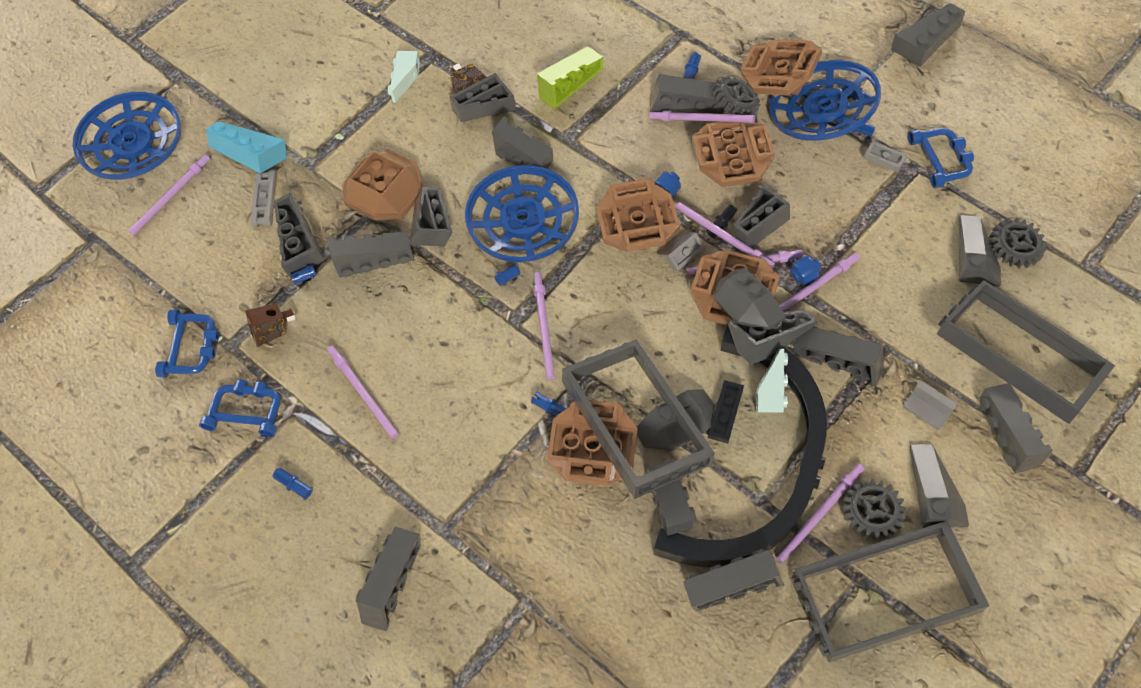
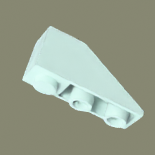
[388,51,420,103]
[756,349,788,412]

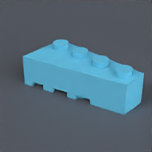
[206,121,287,173]

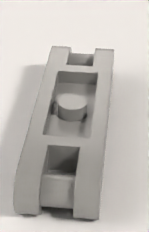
[251,170,277,227]

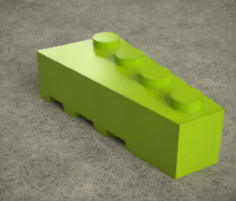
[537,46,603,109]

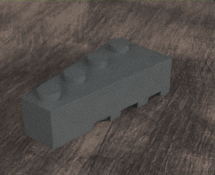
[891,3,966,67]
[327,231,414,278]
[355,526,421,631]

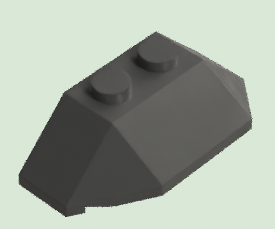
[713,268,786,330]
[636,389,715,450]

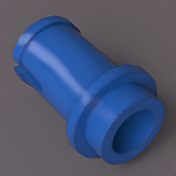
[291,264,317,285]
[494,264,520,286]

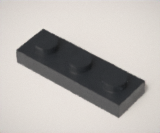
[708,380,744,444]

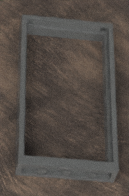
[937,280,1115,424]
[562,340,715,499]
[792,521,989,662]

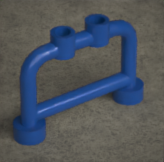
[907,128,974,188]
[155,309,219,378]
[199,379,281,437]

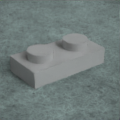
[864,141,907,173]

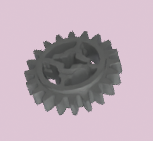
[712,76,761,115]
[989,218,1047,269]
[842,479,906,541]

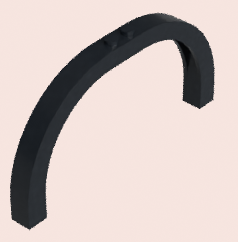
[653,324,827,567]

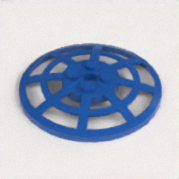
[769,60,881,141]
[72,92,181,180]
[465,165,579,262]

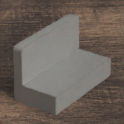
[657,232,705,271]
[903,380,957,430]

